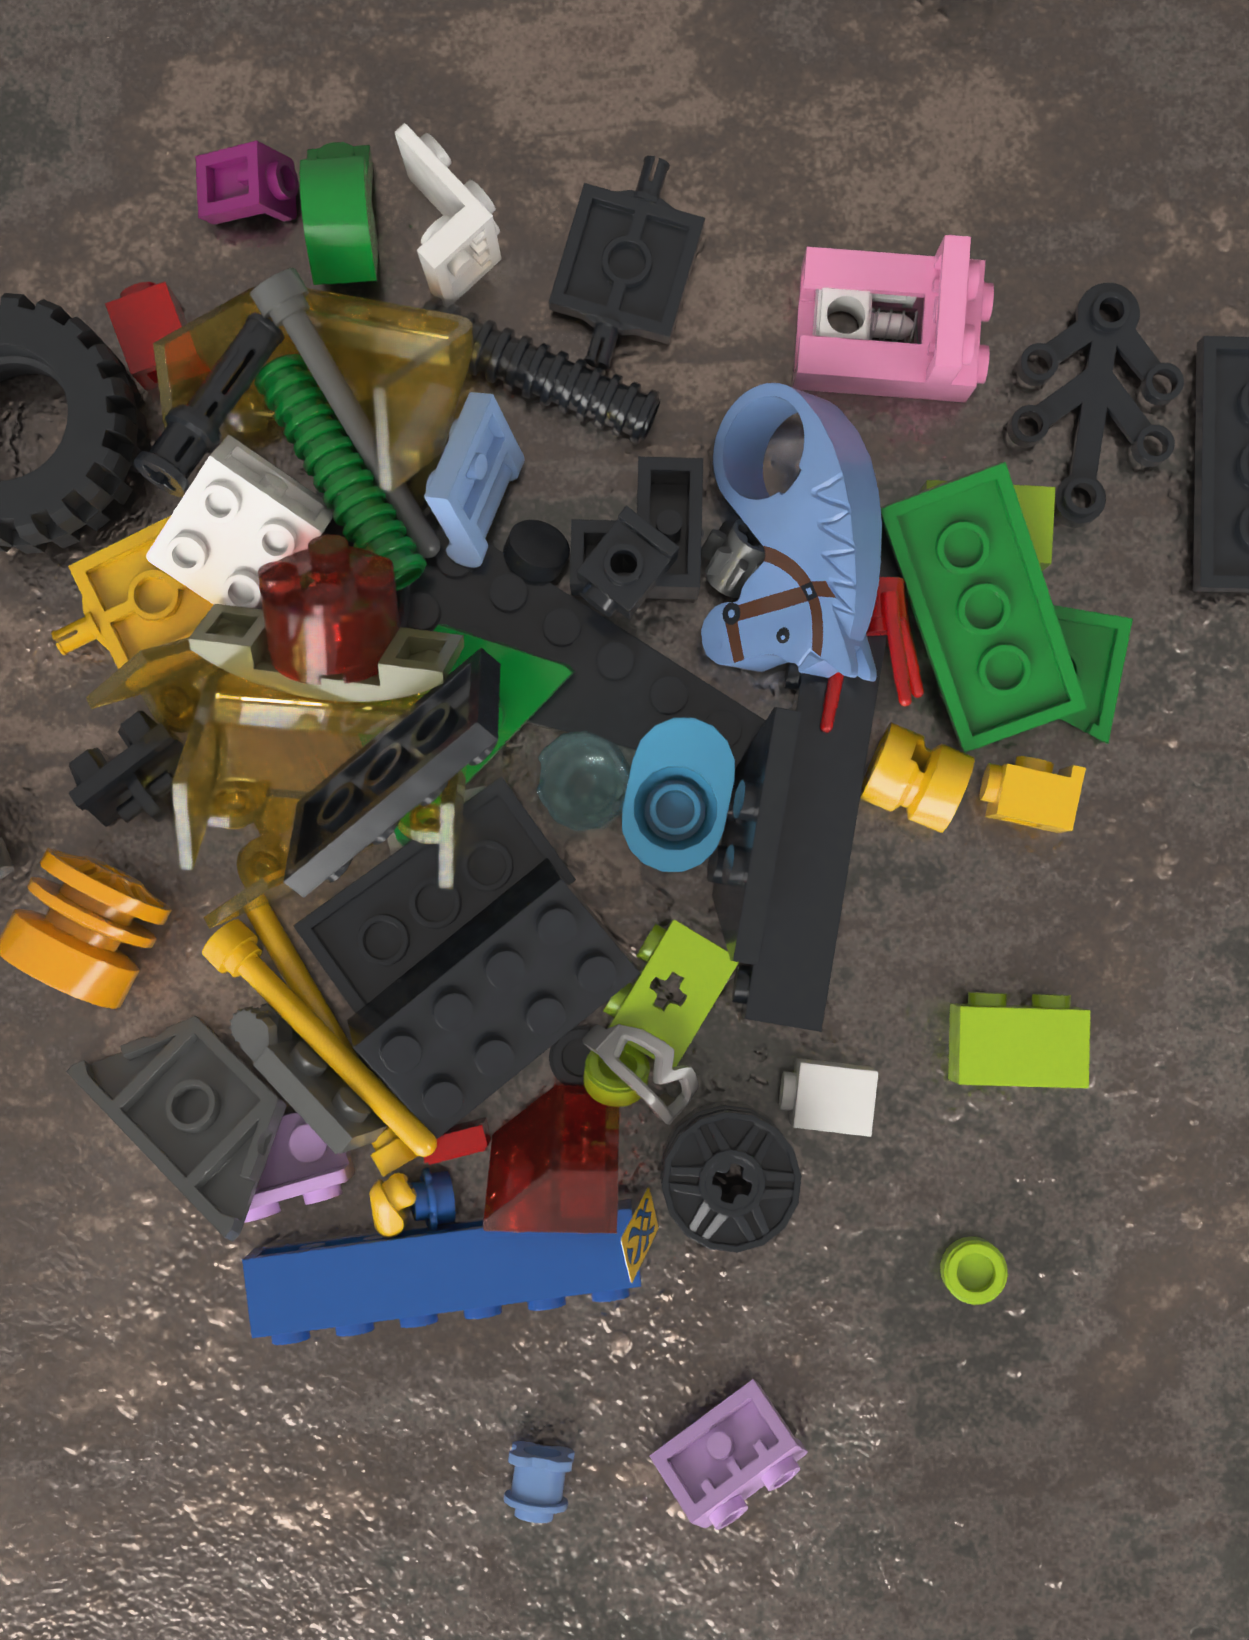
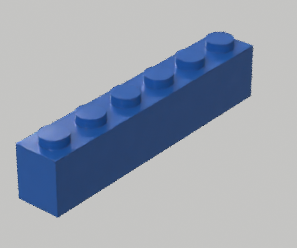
[242,1199,642,1345]

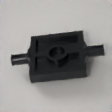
[548,156,705,370]

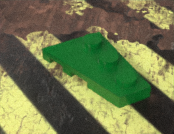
[1053,605,1133,744]

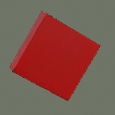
[423,1117,492,1165]

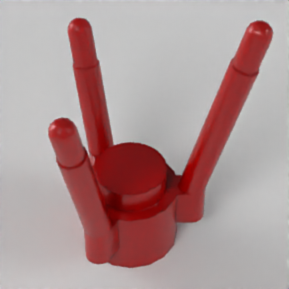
[820,577,924,733]

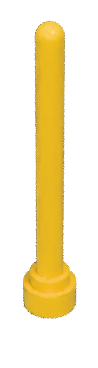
[246,898,418,1177]
[202,919,437,1157]

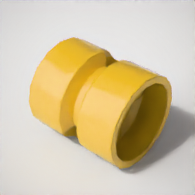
[860,722,975,833]

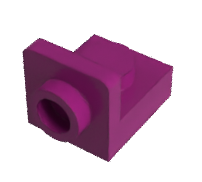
[195,140,299,225]

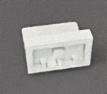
[394,123,502,308]
[146,435,334,611]

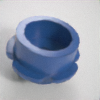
[409,1167,456,1231]

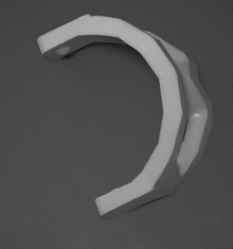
[582,1024,699,1125]

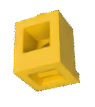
[980,756,1086,833]

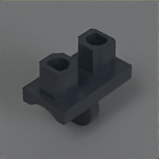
[68,711,197,827]

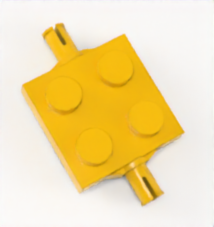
[51,516,213,682]

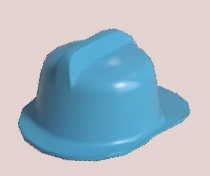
[622,717,735,872]

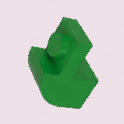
[299,142,378,285]

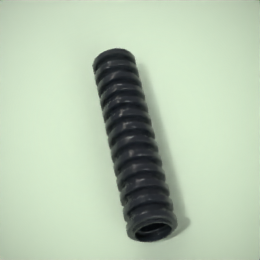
[412,296,661,445]

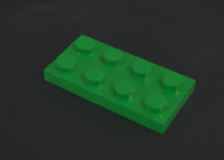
[880,461,1087,753]

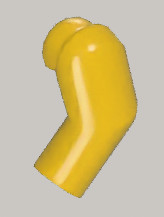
[369,1173,417,1238]

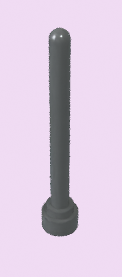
[250,268,440,558]

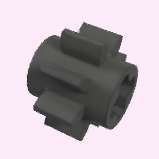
[701,519,765,598]

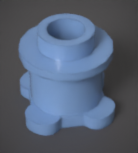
[503,1441,575,1523]

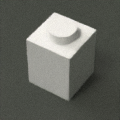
[779,1058,878,1137]

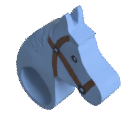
[701,383,882,682]

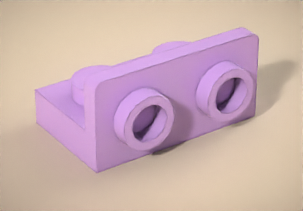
[244,1111,356,1223]
[649,1379,808,1530]

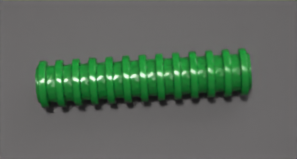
[254,354,427,593]

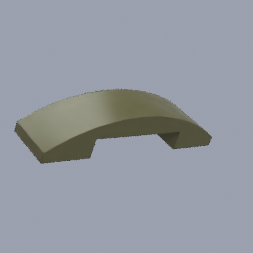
[188,604,464,702]

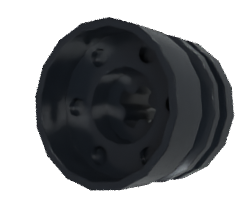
[660,1101,802,1253]

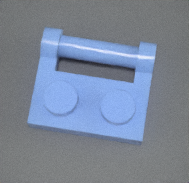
[424,392,525,568]

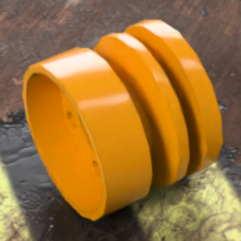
[0,848,172,1009]

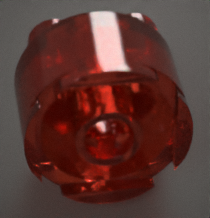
[257,535,400,685]

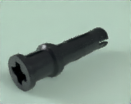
[134,312,285,497]

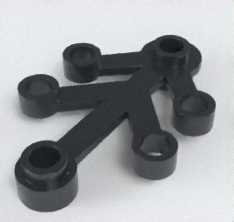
[1007,283,1184,528]

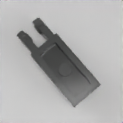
[229,1003,387,1154]

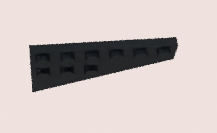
[405,526,766,768]

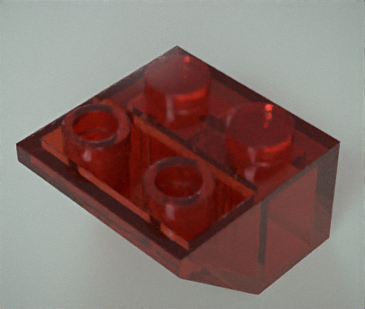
[483,1085,619,1234]

